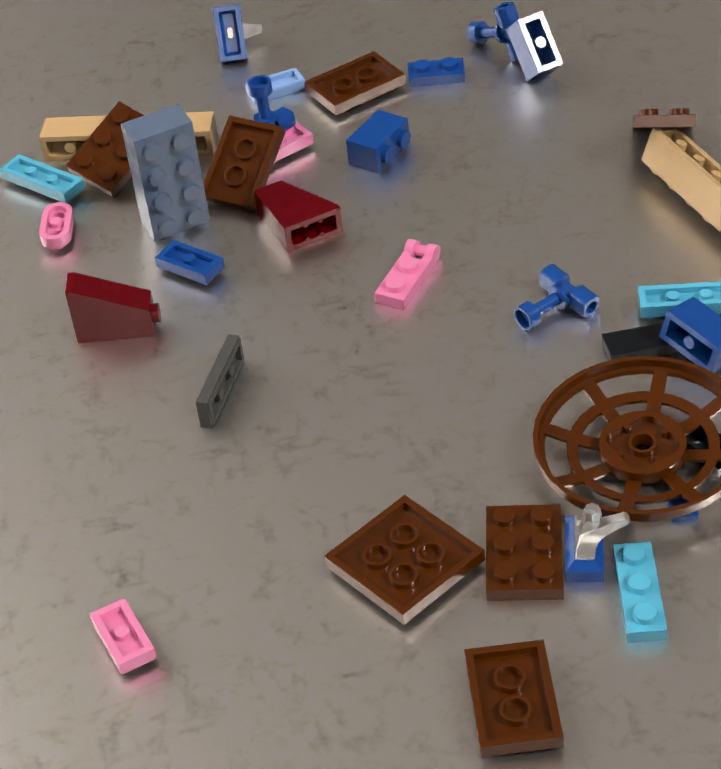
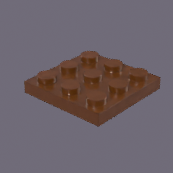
[324,495,485,625]

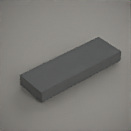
[196,334,244,429]

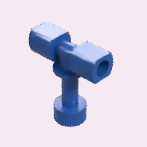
[467,2,519,61]
[247,75,296,131]
[514,264,599,331]

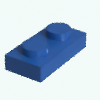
[407,57,465,88]
[155,240,225,285]

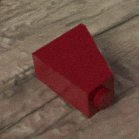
[254,181,343,253]
[65,272,161,343]

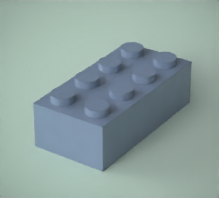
[120,104,210,242]

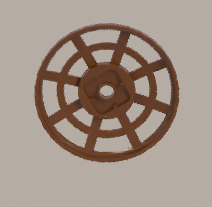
[533,356,721,522]

